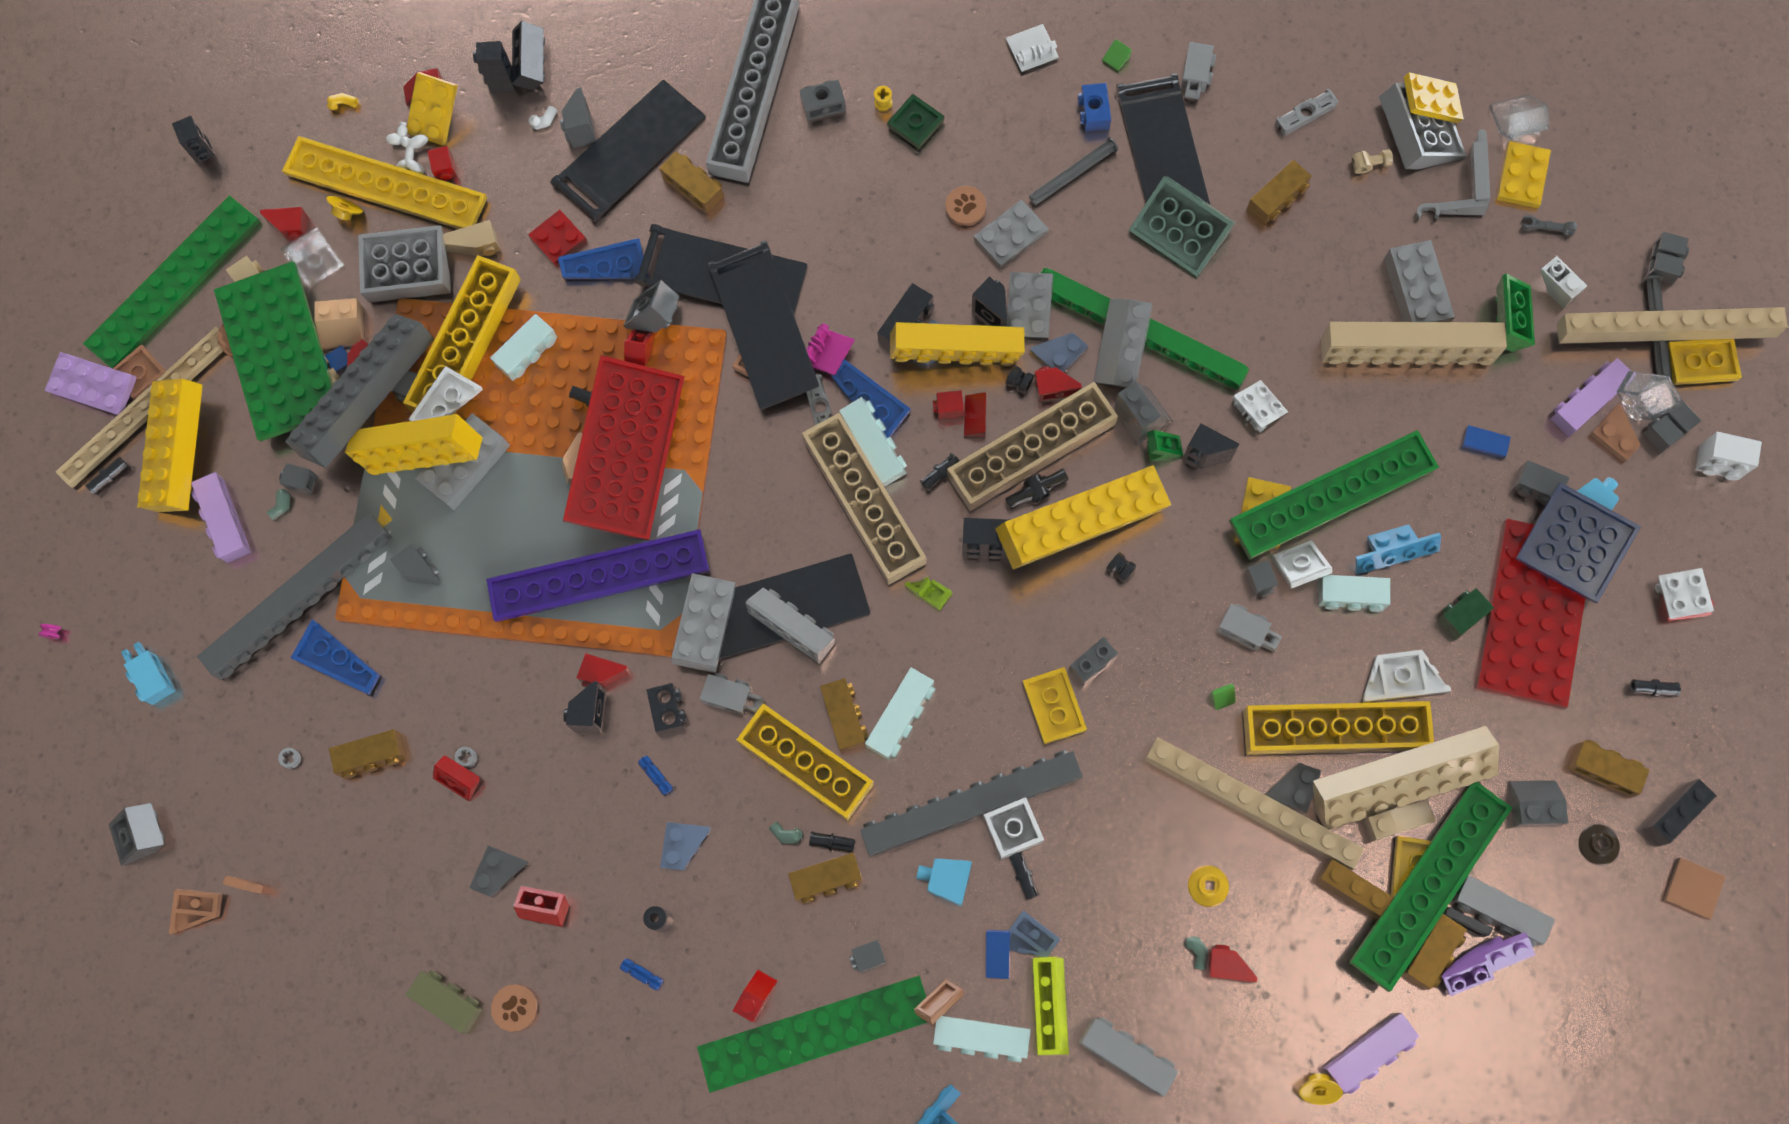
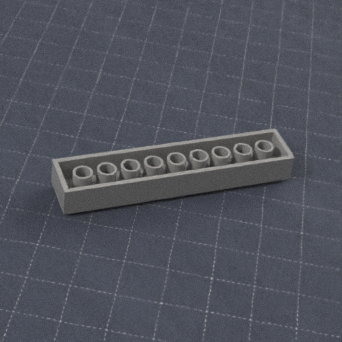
[706,0,800,183]

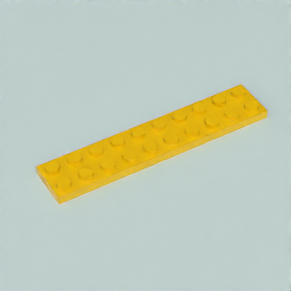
[282,136,487,229]

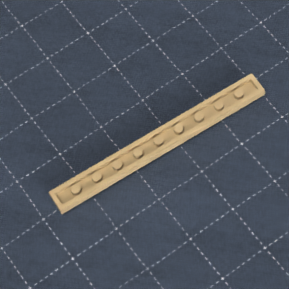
[55,327,223,488]

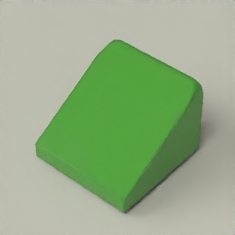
[1102,39,1132,72]
[1209,684,1236,710]

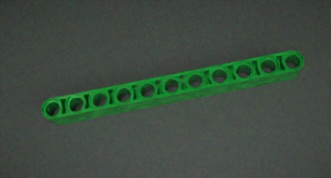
[1040,268,1249,390]

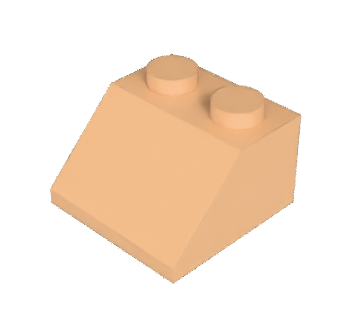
[315,298,364,350]

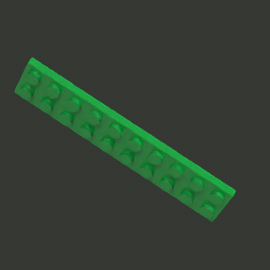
[83,195,261,368]
[1229,430,1439,559]
[1349,782,1513,992]
[697,975,929,1093]

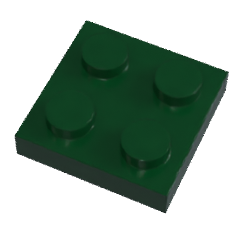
[887,93,945,149]

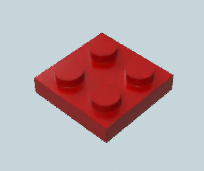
[528,209,587,266]

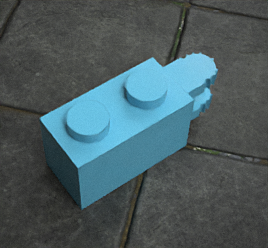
[121,642,176,705]

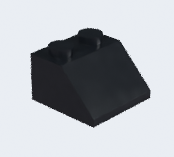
[972,277,1007,327]
[1183,423,1239,469]
[563,681,606,734]

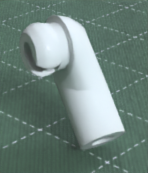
[529,106,557,130]

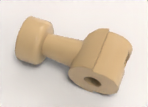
[1351,149,1393,174]

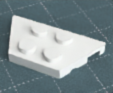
[1362,650,1451,703]

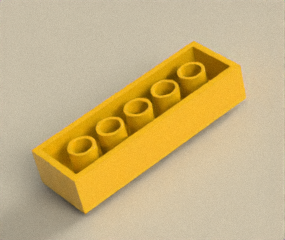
[890,322,1025,366]
[137,378,203,512]
[345,414,483,475]
[736,703,874,821]

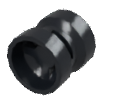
[1005,365,1034,394]
[1106,552,1137,582]

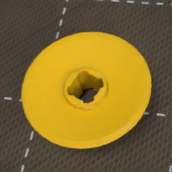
[326,196,363,221]
[1188,865,1229,907]
[1299,1074,1343,1105]

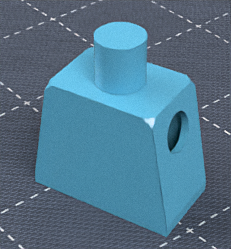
[1577,477,1619,510]
[916,859,972,906]

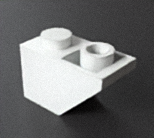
[1540,256,1587,309]

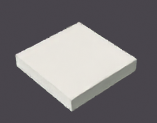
[1271,540,1332,589]

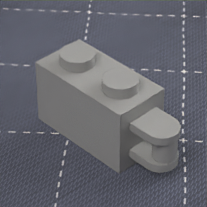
[1181,42,1216,100]
[1216,604,1282,652]
[700,673,764,716]

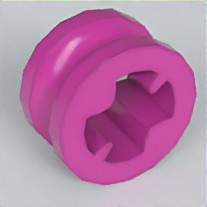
[38,624,61,639]

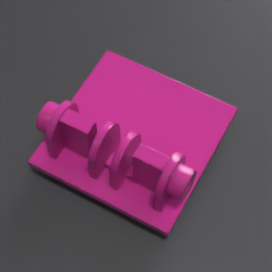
[806,323,855,375]

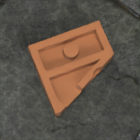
[1590,403,1641,462]
[169,889,223,934]

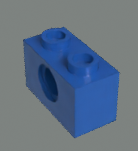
[1077,83,1111,132]

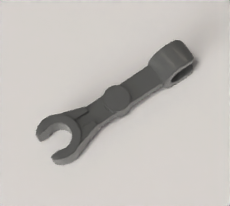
[1521,215,1577,236]

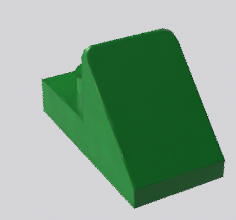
[1147,430,1184,461]

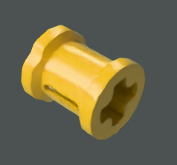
[874,86,893,112]

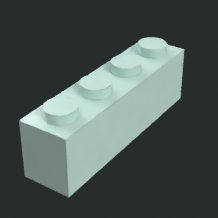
[839,397,907,486]
[865,667,936,760]
[933,1016,1031,1062]

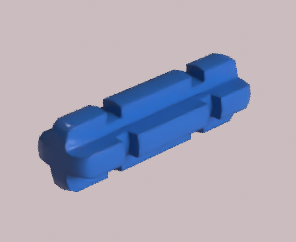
[638,756,673,795]
[620,958,663,990]

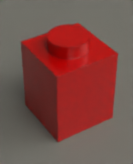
[427,146,457,181]
[932,390,964,420]

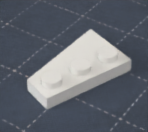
[409,366,483,421]

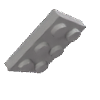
[974,199,1049,269]
[1007,272,1053,338]

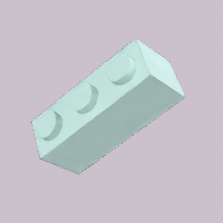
[490,314,558,381]
[1318,575,1390,612]

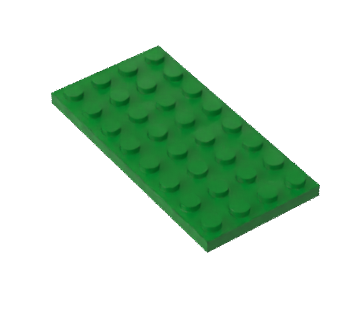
[213,261,333,442]

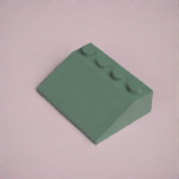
[1129,176,1237,277]

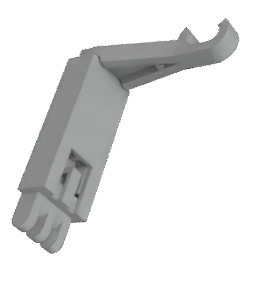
[1416,129,1490,220]

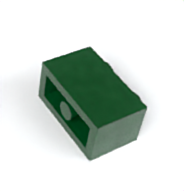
[1438,588,1494,640]

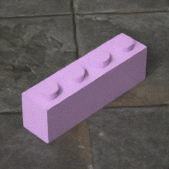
[1550,358,1636,437]
[191,472,252,563]
[1323,1013,1420,1095]

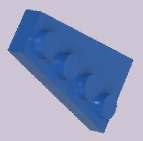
[558,238,649,280]
[831,359,911,438]
[291,619,380,695]

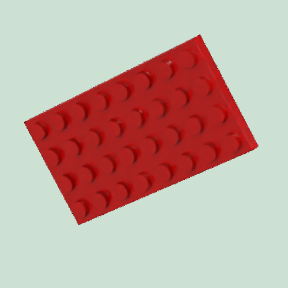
[562,355,685,541]
[1475,518,1585,709]

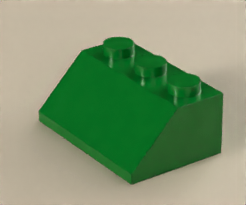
[1495,273,1535,352]

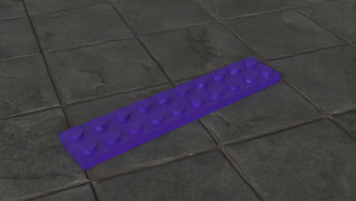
[486,529,710,622]

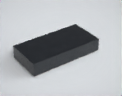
[1443,907,1493,937]

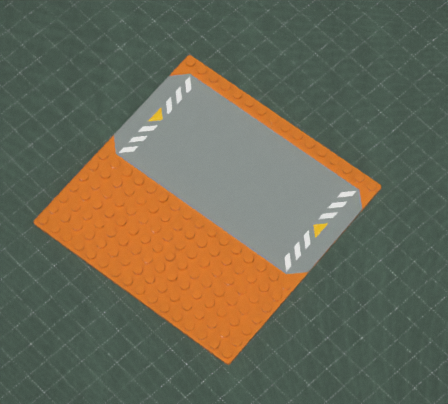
[335,299,727,657]

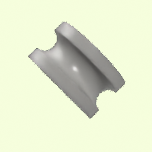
[455,747,477,768]
[278,748,301,769]

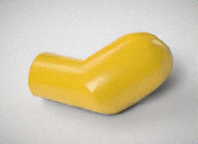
[326,93,358,110]

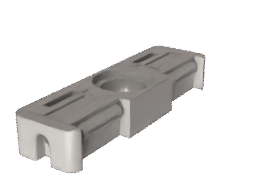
[1275,89,1338,136]
[807,374,832,425]

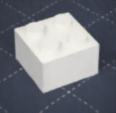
[1695,432,1762,480]
[983,797,1044,860]

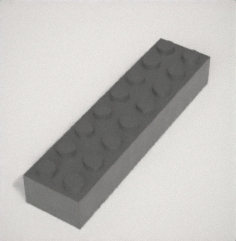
[285,314,435,468]

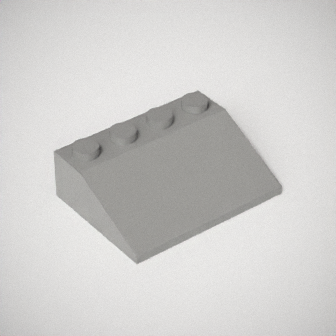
[1379,83,1467,169]
[358,225,451,302]

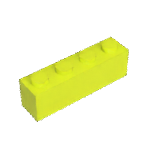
[1033,957,1069,1055]

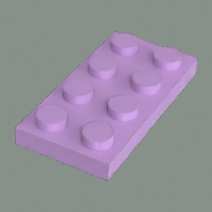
[45,352,137,415]

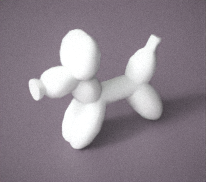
[386,122,428,174]

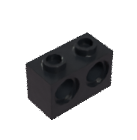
[172,116,215,163]
[646,683,687,736]

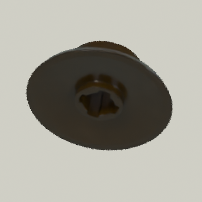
[1578,824,1620,866]

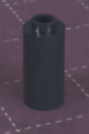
[643,906,673,933]

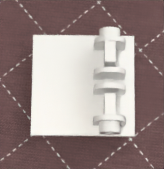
[1006,24,1059,72]
[1232,380,1288,432]
[1655,568,1714,619]

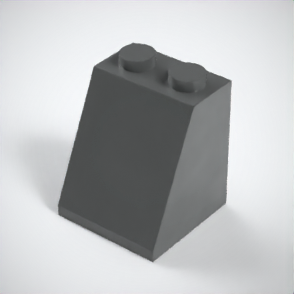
[1114,382,1173,445]

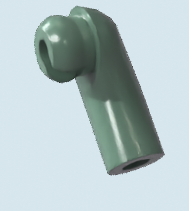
[267,489,290,520]
[769,821,803,844]
[1185,936,1208,970]

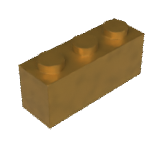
[659,151,724,214]
[1247,159,1312,225]
[820,678,869,753]
[328,729,406,779]
[1568,740,1650,797]
[788,852,863,904]
[1316,859,1394,919]
[1403,914,1467,990]

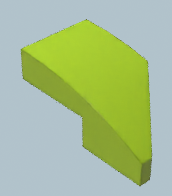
[904,577,953,611]

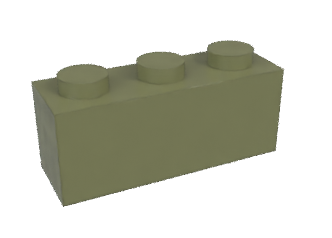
[405,970,483,1034]

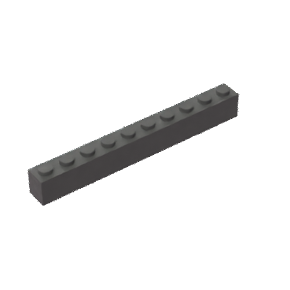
[197,512,392,680]
[860,750,1083,857]

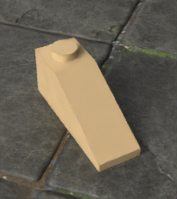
[443,220,501,256]
[1362,800,1436,843]

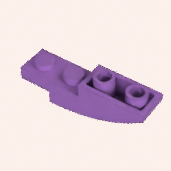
[1442,932,1535,996]

